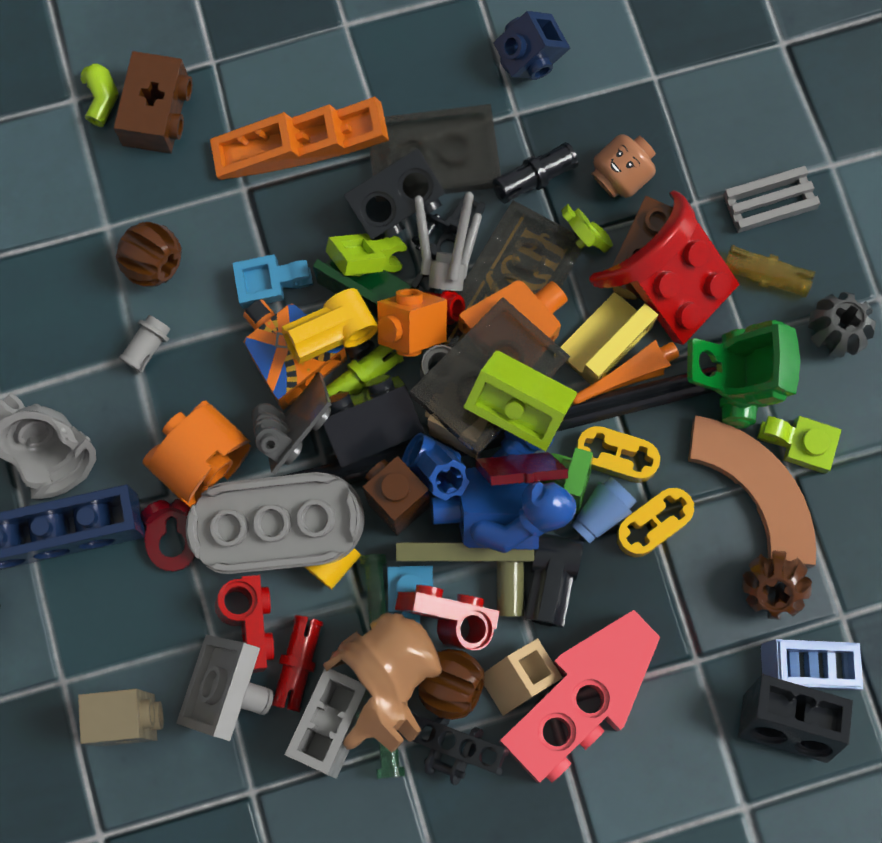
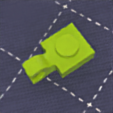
[326,233,407,276]
[757,416,842,474]

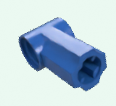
[402,433,470,501]

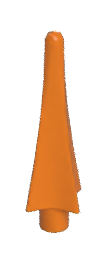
[573,339,679,404]

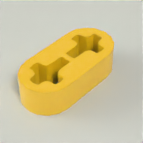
[576,426,660,483]
[616,488,694,557]

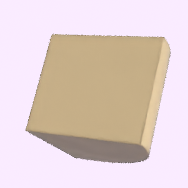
[484,638,563,716]

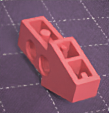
[499,610,660,783]

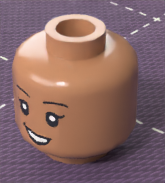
[592,134,656,198]

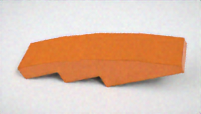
[210,96,389,180]

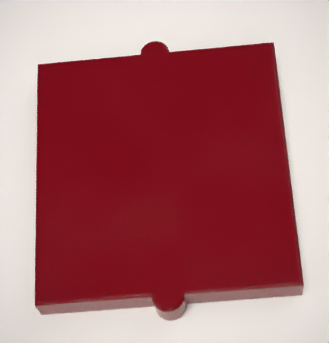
[475,452,568,486]

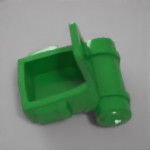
[687,320,800,429]

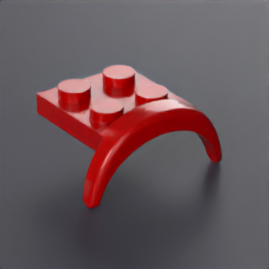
[589,190,740,345]

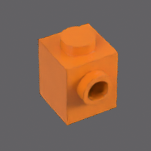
[377,289,447,357]

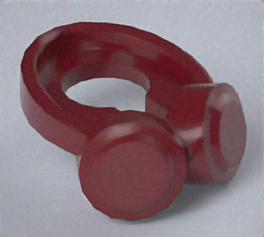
[140,499,196,572]

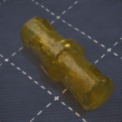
[725,245,815,298]

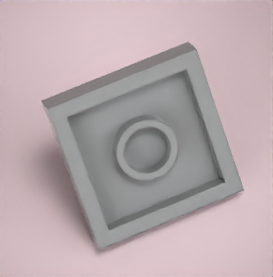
[176,635,273,741]

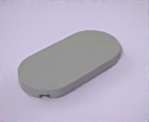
[186,472,364,574]

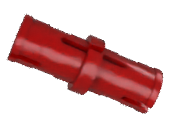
[272,615,323,712]

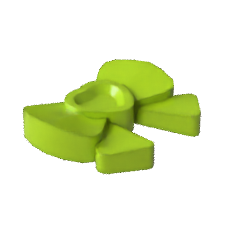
[561,204,613,253]

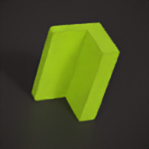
[463,351,577,452]

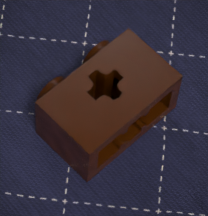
[114,51,193,154]

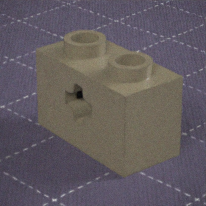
[78,689,164,746]

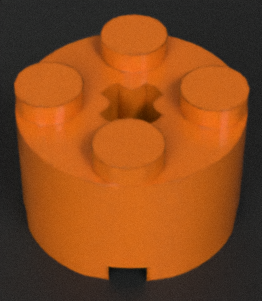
[142,400,251,508]

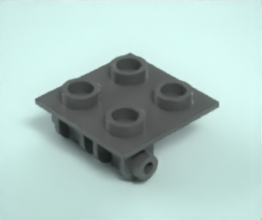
[251,372,331,475]

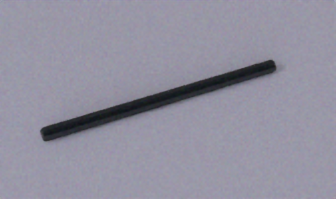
[282,366,717,485]

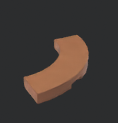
[688,416,816,568]

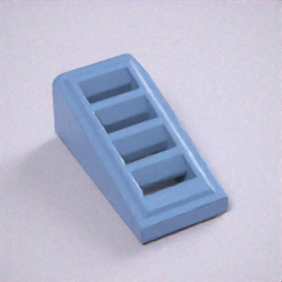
[761,639,863,690]

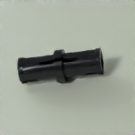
[492,142,579,204]

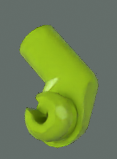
[80,64,119,127]

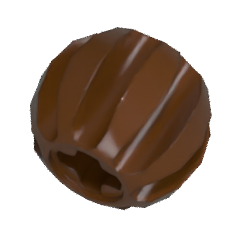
[116,222,182,287]
[742,550,812,620]
[418,649,485,720]

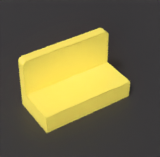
[558,293,658,385]

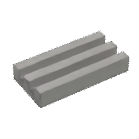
[723,166,821,233]

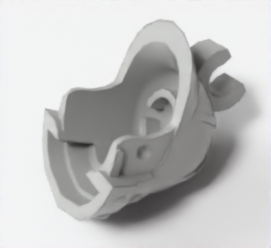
[0,393,97,499]

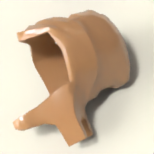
[323,612,442,753]

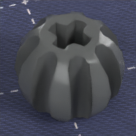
[808,292,876,358]

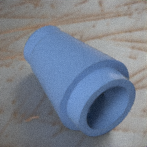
[571,477,637,543]

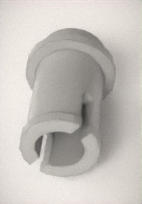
[118,315,171,373]

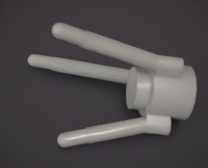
[414,192,482,291]

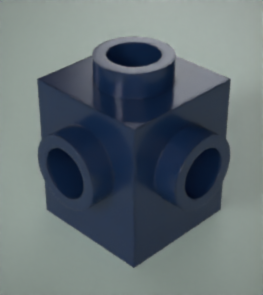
[493,11,571,80]

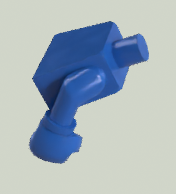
[430,430,577,553]

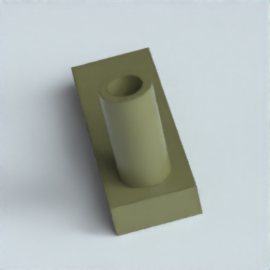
[396,542,534,617]

